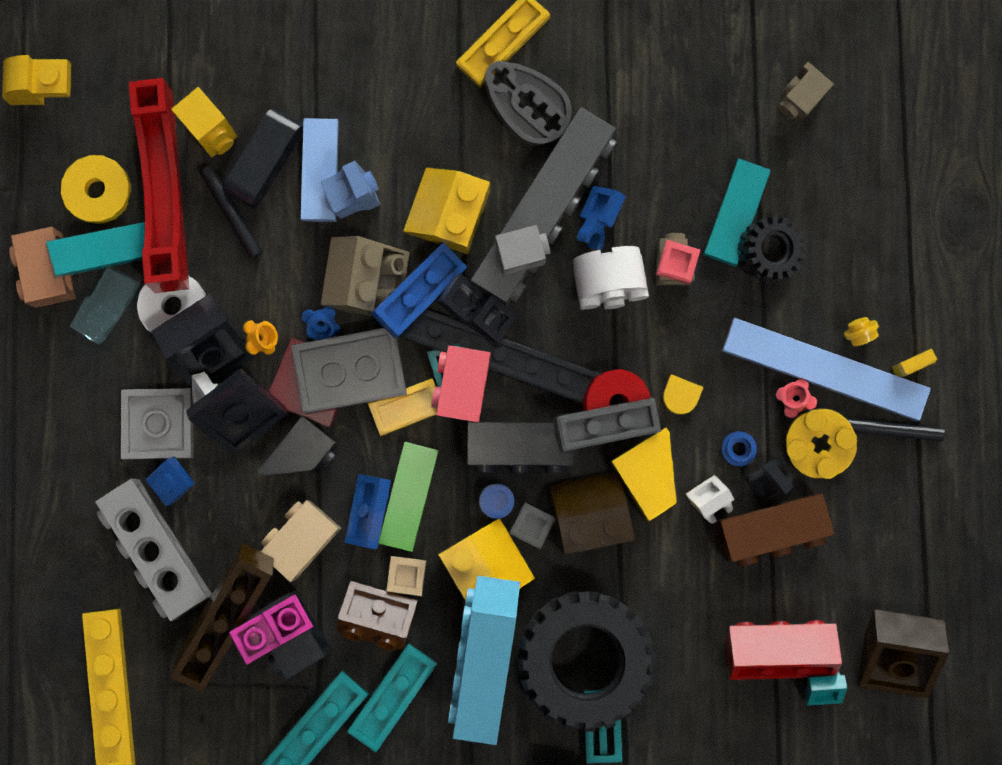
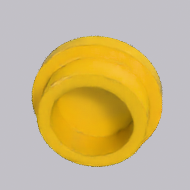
[844,317,879,346]

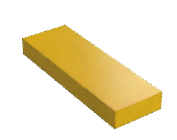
[456,0,550,88]

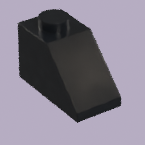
[258,416,338,477]

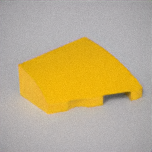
[611,427,677,521]

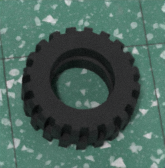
[518,591,656,732]

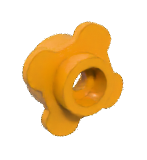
[243,321,278,355]

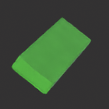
[379,442,439,552]

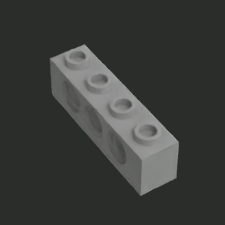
[96,478,212,621]

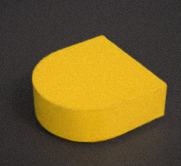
[662,374,703,415]

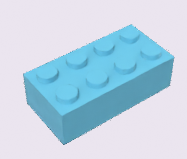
[448,576,520,745]

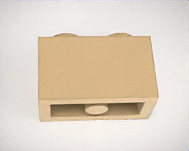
[261,500,342,582]

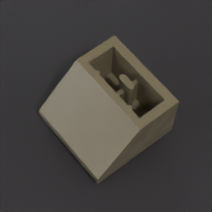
[321,236,410,316]

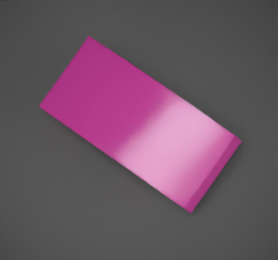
[229,594,313,665]

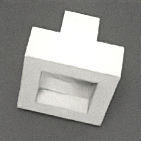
[686,475,735,524]

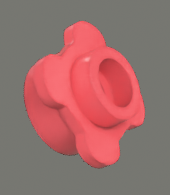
[776,379,817,418]

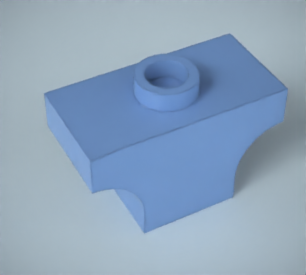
[321,161,381,219]

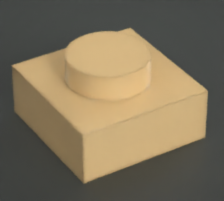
[386,556,427,596]

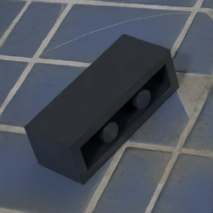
[467,422,573,473]

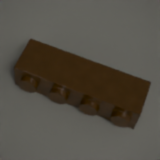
[171,543,274,692]

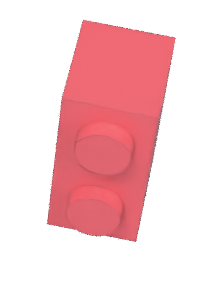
[432,345,491,422]

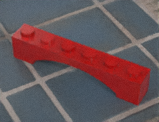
[129,78,189,293]

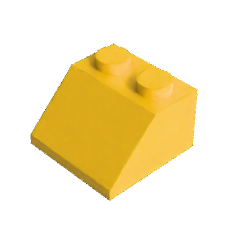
[403,168,490,254]
[438,518,535,601]

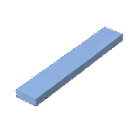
[722,318,931,421]

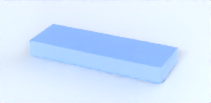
[301,118,339,222]

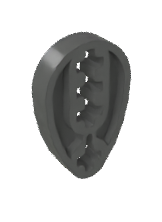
[484,61,572,146]

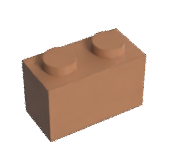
[9,227,76,308]

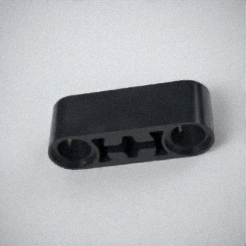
[223,107,304,209]

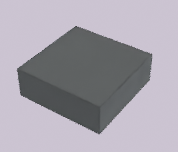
[509,503,556,549]

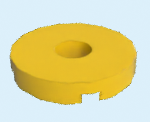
[61,155,131,224]

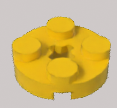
[786,409,857,479]

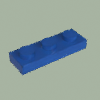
[371,242,467,338]

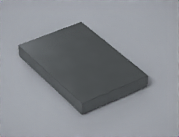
[291,328,407,415]

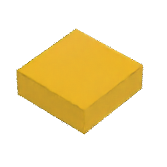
[892,349,937,377]

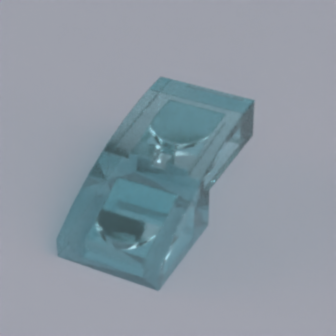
[70,266,141,344]

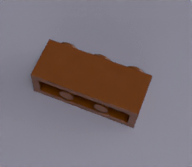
[716,494,835,567]

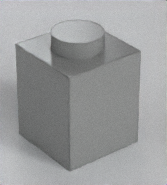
[495,225,550,276]

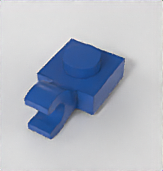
[577,186,626,250]

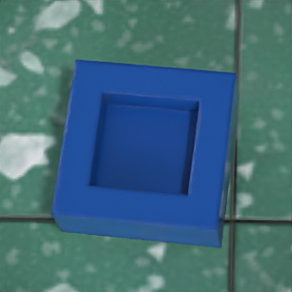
[145,456,195,507]

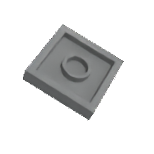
[121,388,193,460]

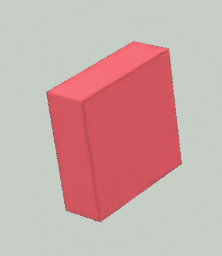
[656,240,700,285]

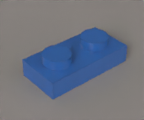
[344,474,391,549]

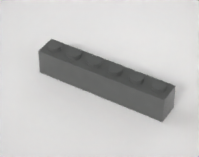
[471,107,617,307]

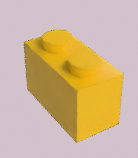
[171,87,237,158]

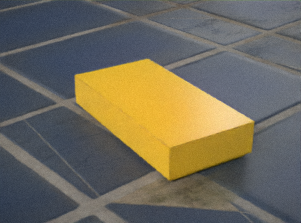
[368,378,438,436]

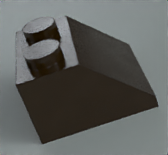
[550,472,635,555]
[858,609,949,698]

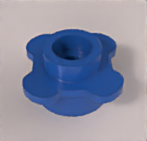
[302,306,340,341]

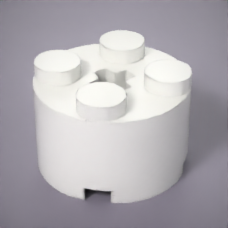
[573,246,649,310]

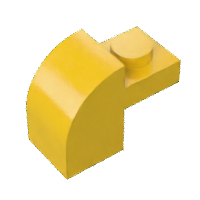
[2,55,71,105]

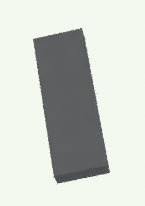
[553,398,661,452]

